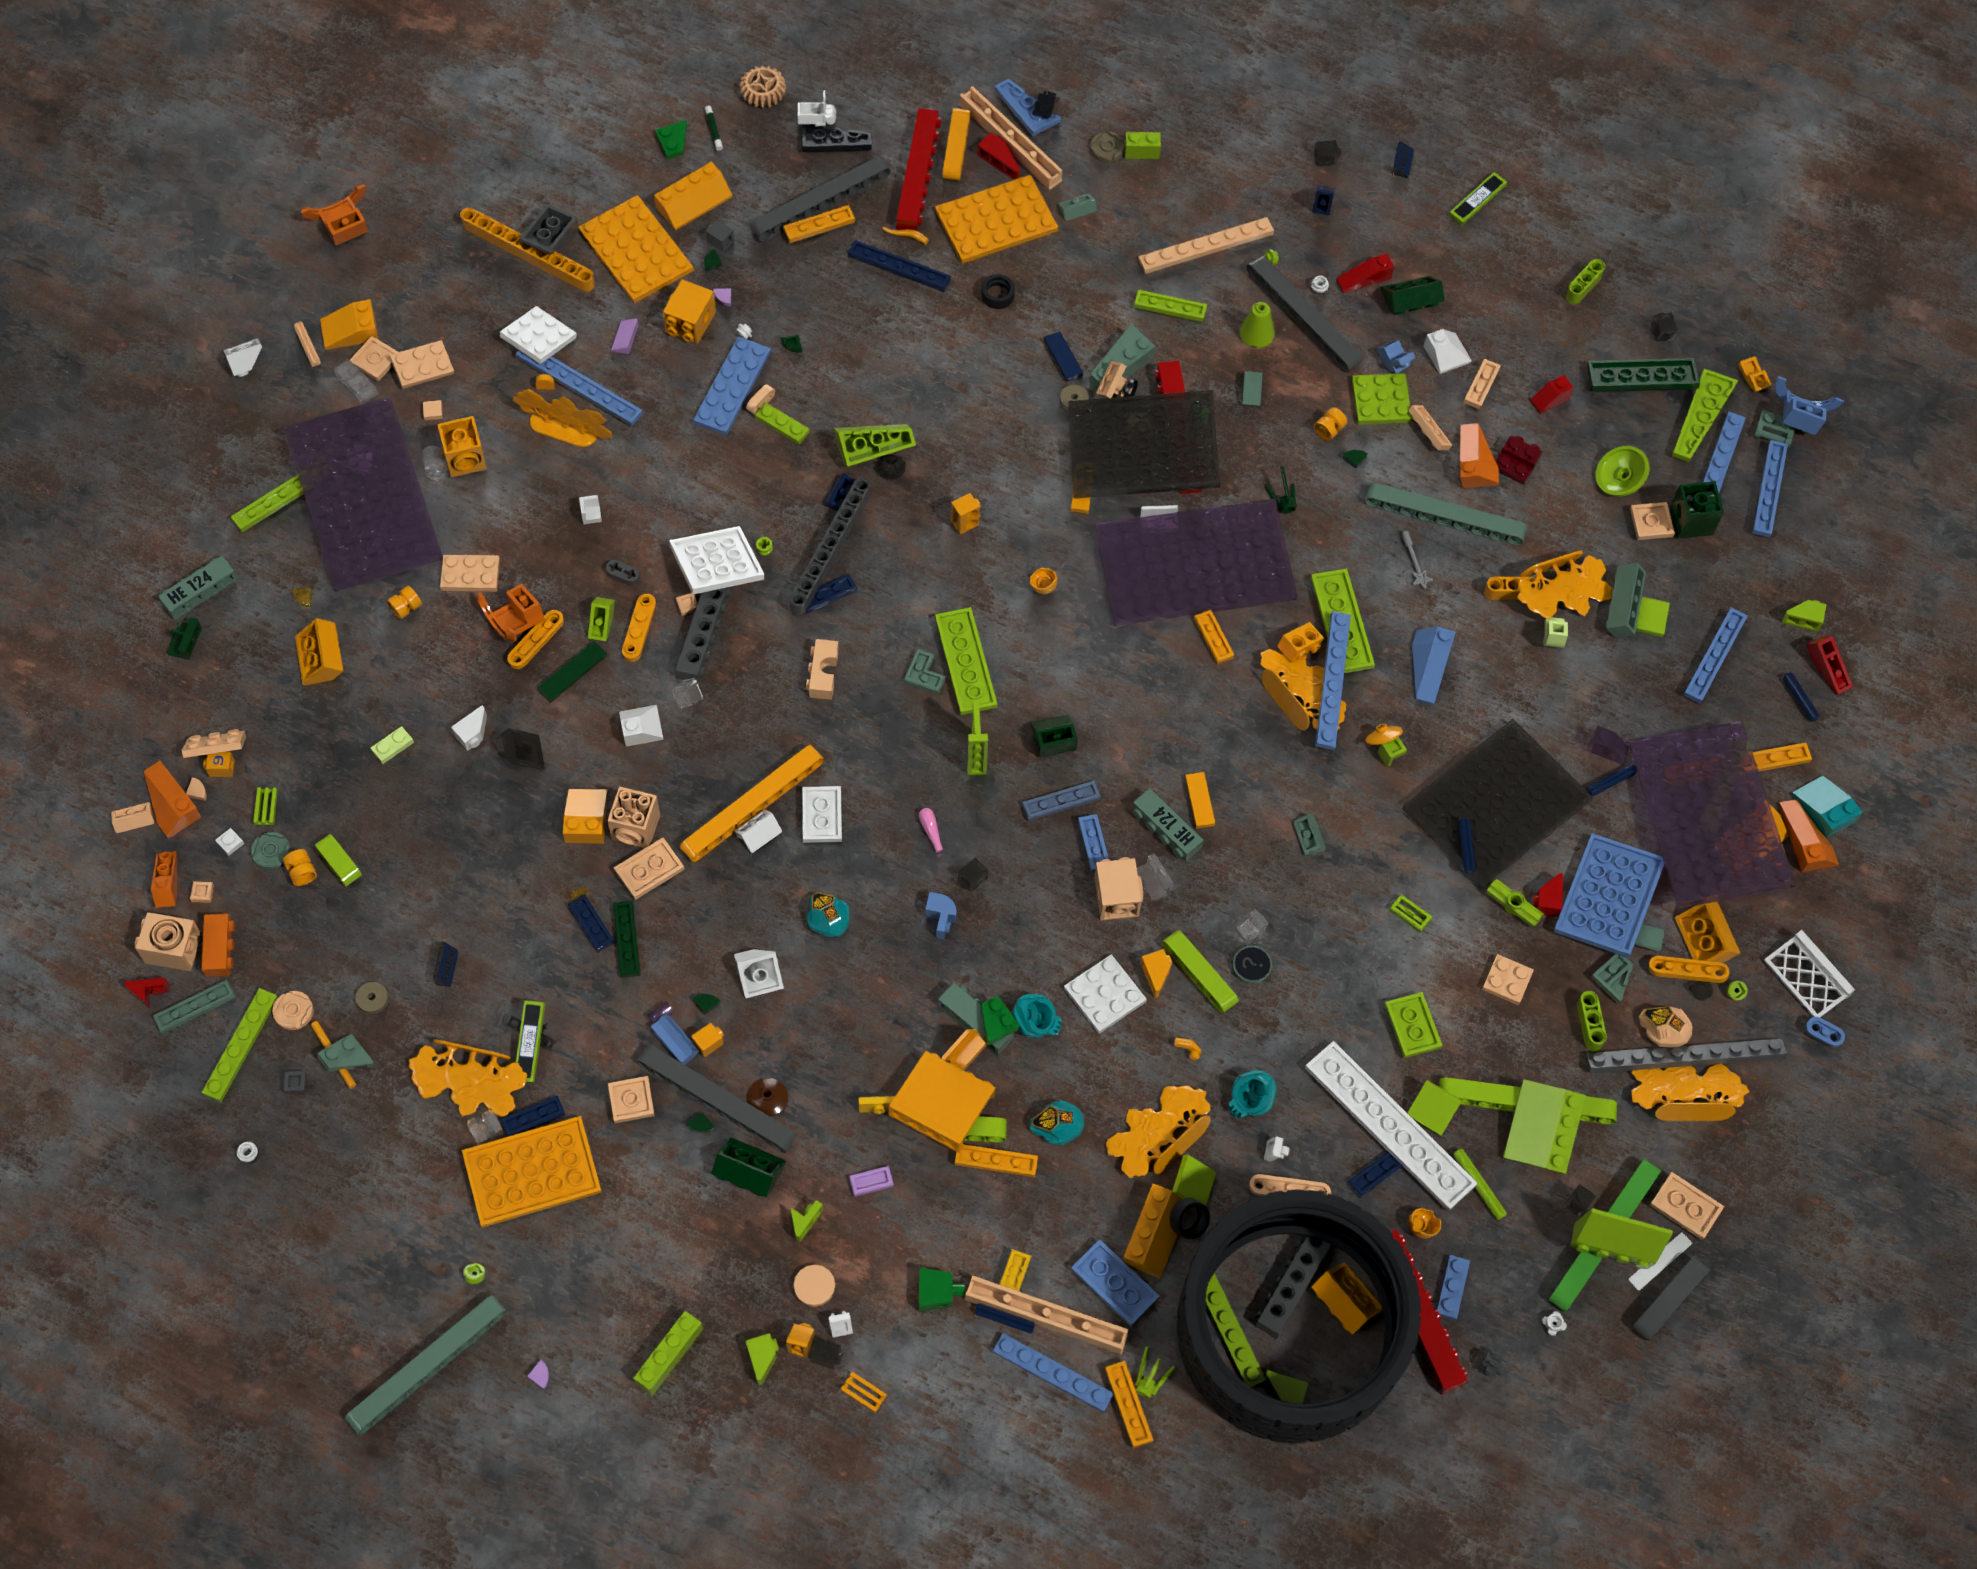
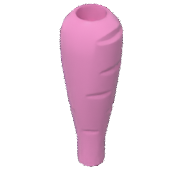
[919,808,943,853]

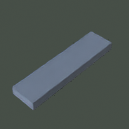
[1022,780,1101,821]

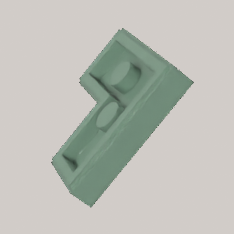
[904,649,946,695]

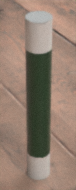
[705,106,723,151]

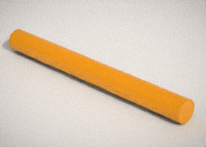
[311,1021,357,1089]

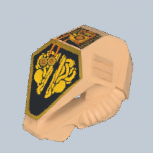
[1639,1006,1692,1047]

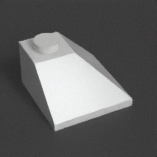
[1424,329,1472,374]
[223,338,262,377]
[619,705,663,747]
[734,949,784,999]

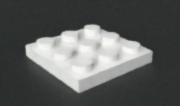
[500,306,577,364]
[1064,954,1147,1034]

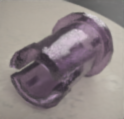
[647,1001,674,1024]

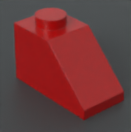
[1530,374,1574,414]
[1532,873,1563,917]

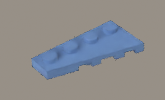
[994,79,1061,136]

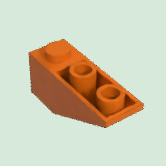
[151,851,178,908]

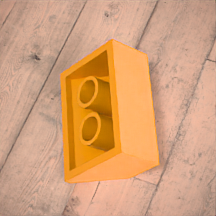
[295,618,343,686]
[1675,899,1741,963]
[1312,1262,1383,1335]

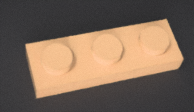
[1464,359,1501,410]
[1408,405,1453,450]

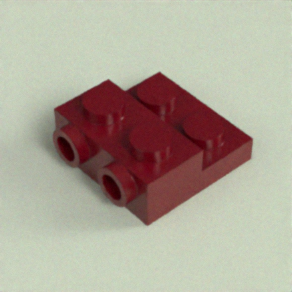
[1496,435,1543,485]

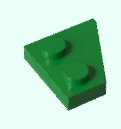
[655,120,687,160]
[980,996,1020,1046]

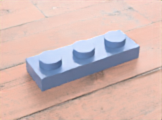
[1078,814,1109,873]
[1437,1255,1470,1321]

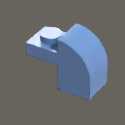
[1377,340,1415,374]
[925,892,957,939]

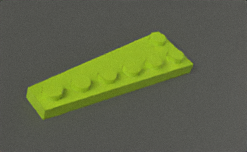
[1672,369,1738,462]

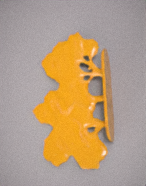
[512,389,613,447]
[1517,550,1613,619]
[1260,649,1346,731]
[409,1039,528,1117]
[1631,1064,1750,1121]
[1106,1085,1211,1178]

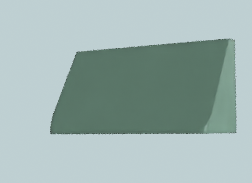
[1057,193,1097,221]
[1293,813,1326,856]
[1635,924,1664,952]

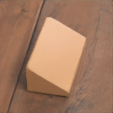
[111,802,154,833]

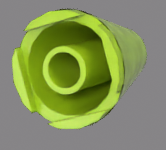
[1240,302,1275,349]

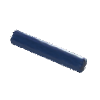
[1783,672,1820,722]
[1586,764,1637,797]
[1459,818,1475,873]
[975,1303,1035,1334]

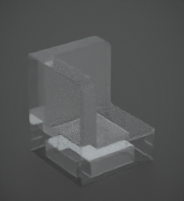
[671,677,703,708]
[1237,909,1268,944]

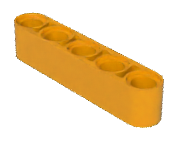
[943,108,970,181]

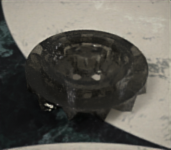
[877,454,906,480]

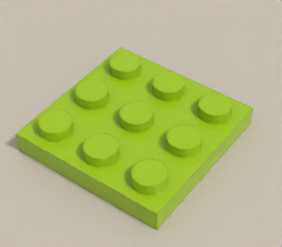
[1352,373,1412,425]

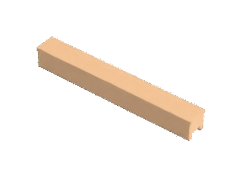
[959,86,1062,190]
[964,1275,1128,1355]

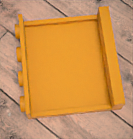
[888,1051,995,1153]

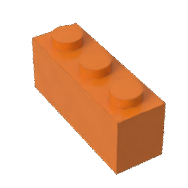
[202,914,235,977]

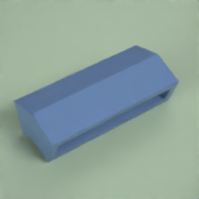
[651,1015,699,1065]

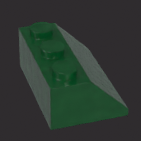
[1380,275,1445,314]
[711,1137,786,1198]

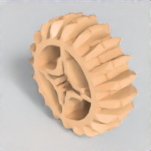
[740,65,786,108]

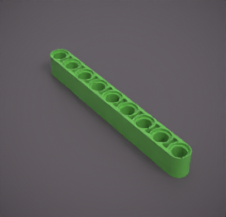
[1549,1159,1662,1312]

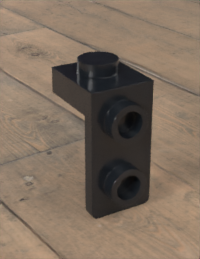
[1034,91,1060,118]

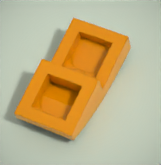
[1737,356,1772,392]

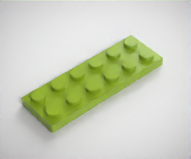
[1310,568,1375,673]
[935,607,998,715]

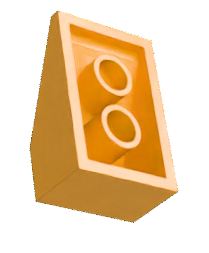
[320,299,379,350]
[563,789,608,844]

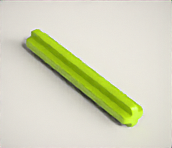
[1453,1149,1507,1220]

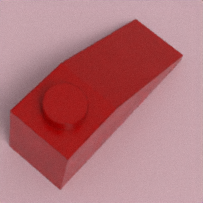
[978,133,1020,180]
[1336,253,1394,294]
[1806,636,1853,695]

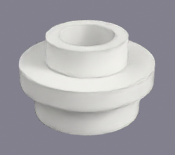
[1311,276,1329,293]
[736,323,752,339]
[237,1142,258,1162]

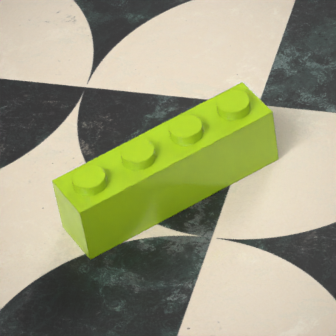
[633,1311,703,1396]

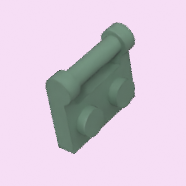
[1754,410,1795,448]

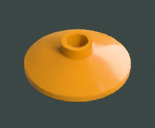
[1366,724,1403,745]

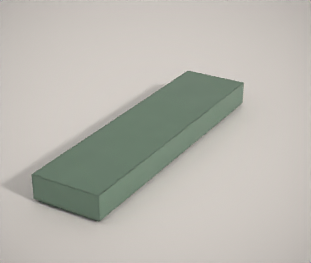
[153,979,236,1034]

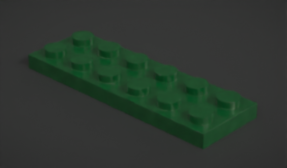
[1587,358,1700,391]

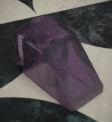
[1587,725,1629,765]

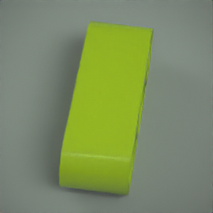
[1566,259,1605,304]
[314,834,362,887]
[1577,991,1607,1051]
[964,1117,1007,1143]

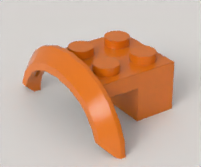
[301,184,368,246]
[478,584,545,642]

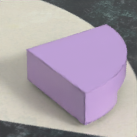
[713,288,731,307]
[527,1360,549,1390]

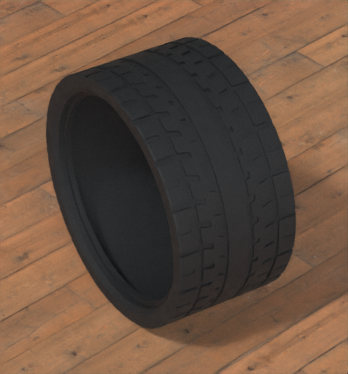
[1177,1189,1421,1443]

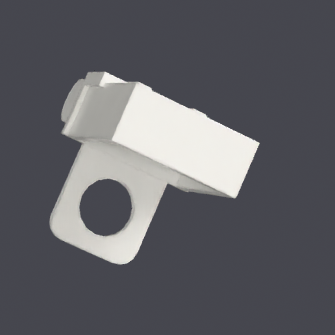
[798,90,836,126]

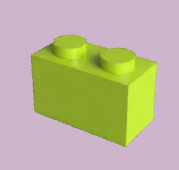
[1125,132,1161,159]

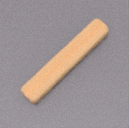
[294,321,321,367]

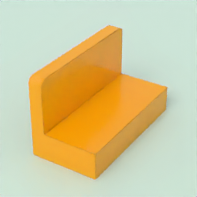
[942,1029,987,1071]

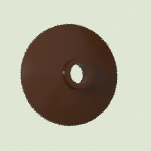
[748,1078,788,1117]

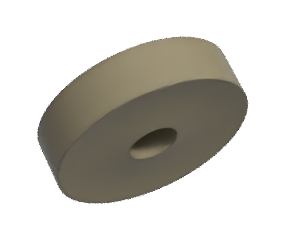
[1060,384,1089,413]
[356,982,389,1014]

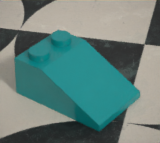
[1792,776,1863,838]

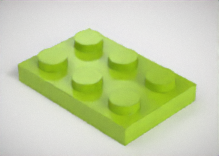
[1384,992,1443,1058]

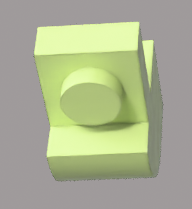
[1543,617,1568,648]

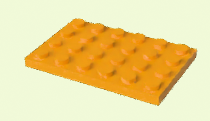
[935,174,1058,264]
[578,195,694,303]
[462,1116,602,1228]

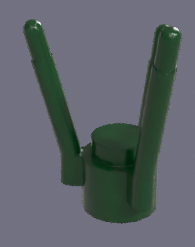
[1265,466,1297,514]

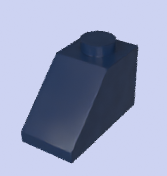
[1312,185,1335,216]

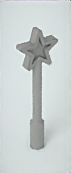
[1401,531,1433,590]

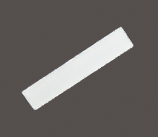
[1628,1232,1692,1290]

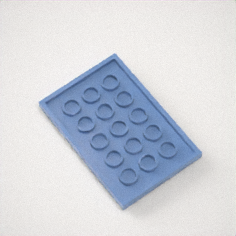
[1554,833,1666,958]

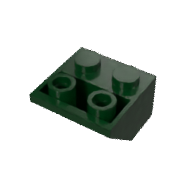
[1031,715,1078,758]

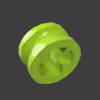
[756,537,773,556]

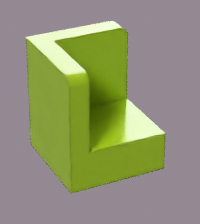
[1378,737,1407,767]

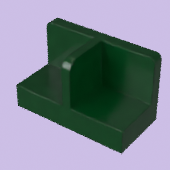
[167,617,202,660]

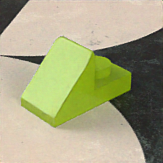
[791,1200,823,1243]

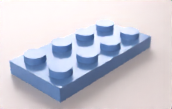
[1071,1239,1160,1327]

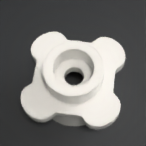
[1542,1311,1567,1336]

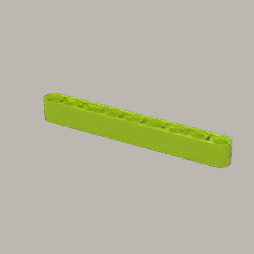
[1439,1077,1617,1124]

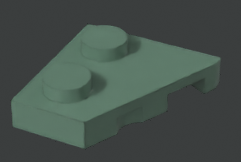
[1591,954,1634,1004]
[317,1034,374,1072]

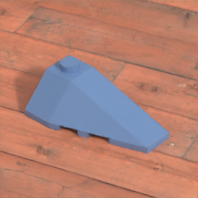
[1411,627,1456,705]

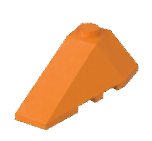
[143,761,201,839]

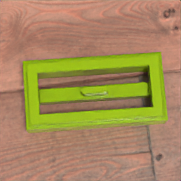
[253,787,278,825]
[1389,894,1432,933]

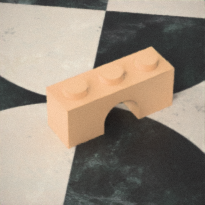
[806,639,839,700]

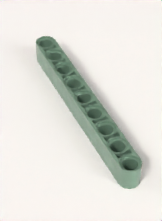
[1365,483,1527,545]
[345,1295,507,1436]

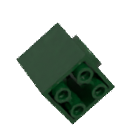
[1670,481,1724,539]

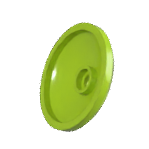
[1596,446,1650,497]

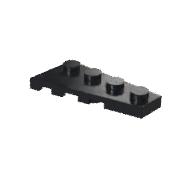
[802,124,872,152]

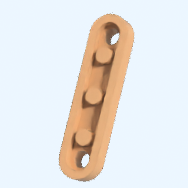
[1249,1174,1331,1196]

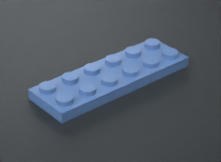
[693,337,771,436]

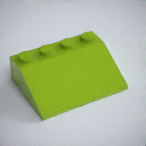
[1503,1079,1586,1174]
[1570,1208,1673,1269]

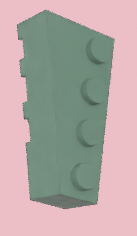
[1090,324,1156,397]

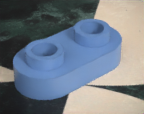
[1805,1017,1845,1048]

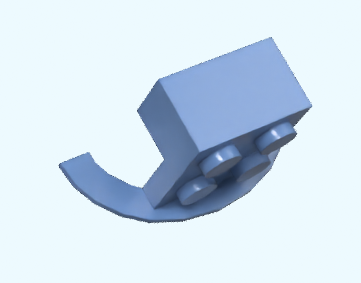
[1775,376,1844,435]

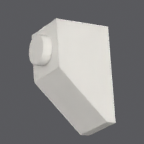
[451,705,487,751]

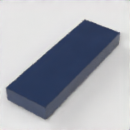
[1044,332,1083,382]
[806,574,857,613]
[568,895,615,952]
[501,1095,566,1137]
[1347,1152,1403,1198]

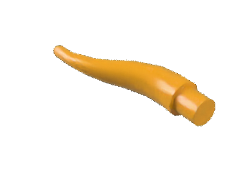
[882,227,929,245]

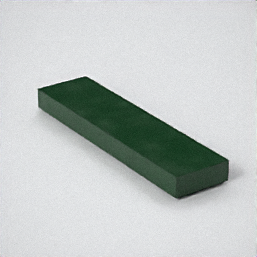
[538,641,607,703]
[613,901,641,978]

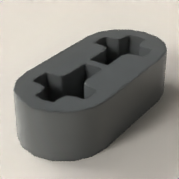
[606,560,640,586]

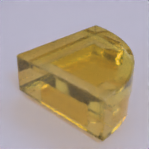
[292,588,312,607]
[569,886,589,902]

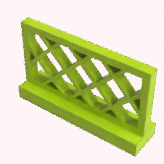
[967,699,988,775]

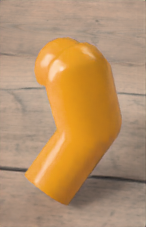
[1174,1037,1202,1060]

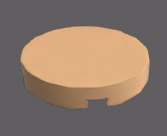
[272,991,314,1030]
[794,1265,835,1307]

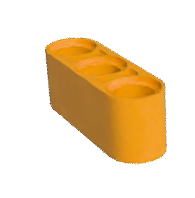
[1484,577,1541,600]

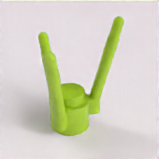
[1134,1346,1176,1399]

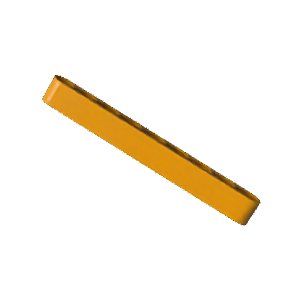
[460,208,595,292]
[680,745,824,862]

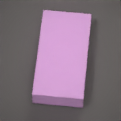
[849,1166,894,1197]

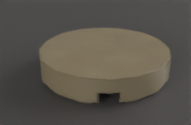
[1091,131,1125,163]

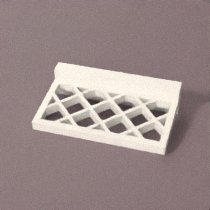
[1764,930,1855,1018]

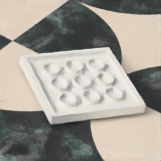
[669,526,764,594]

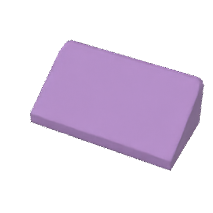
[611,319,638,355]

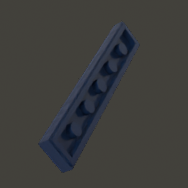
[848,240,951,292]

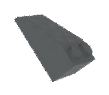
[519,204,579,254]

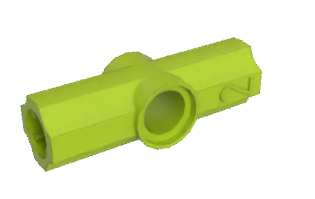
[1486,879,1544,928]

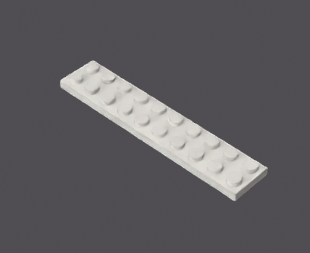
[1305,1041,1478,1212]

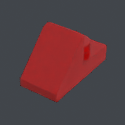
[125,977,170,1008]

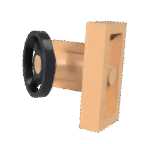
[1096,360,1138,403]

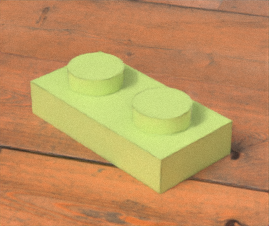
[370,726,414,764]

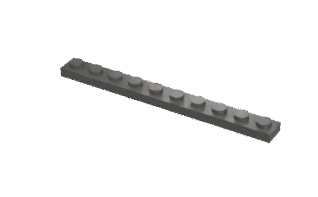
[1585,1039,1787,1073]

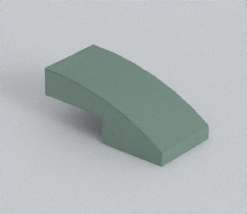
[1242,371,1262,407]

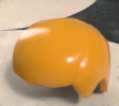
[1030,568,1058,595]
[1408,1208,1441,1239]

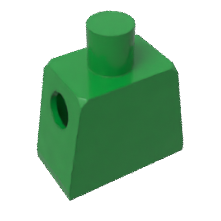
[919,1268,965,1312]

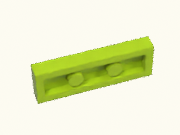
[755,402,810,445]

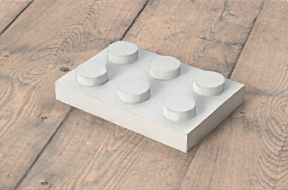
[802,786,842,843]

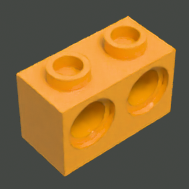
[951,493,981,535]
[1277,622,1324,662]

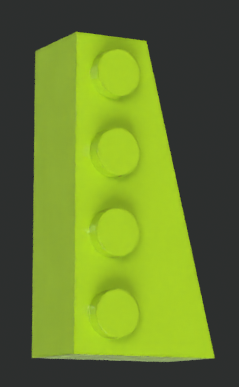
[833,424,916,467]

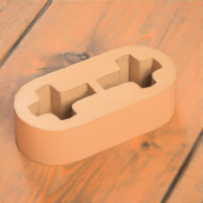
[746,384,775,415]

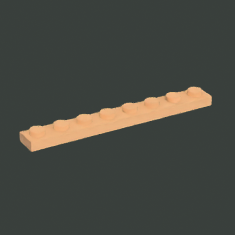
[1138,217,1274,274]

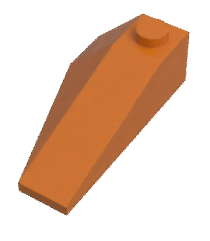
[1460,423,1499,489]
[1778,799,1839,873]

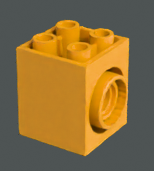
[663,279,716,344]
[437,416,487,478]

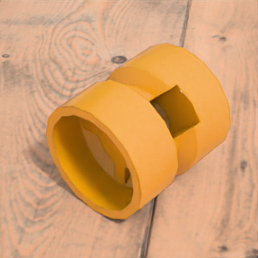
[1314,407,1348,441]
[386,585,422,620]
[283,849,317,886]

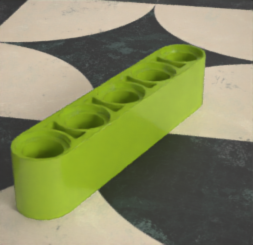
[1162,930,1239,1014]

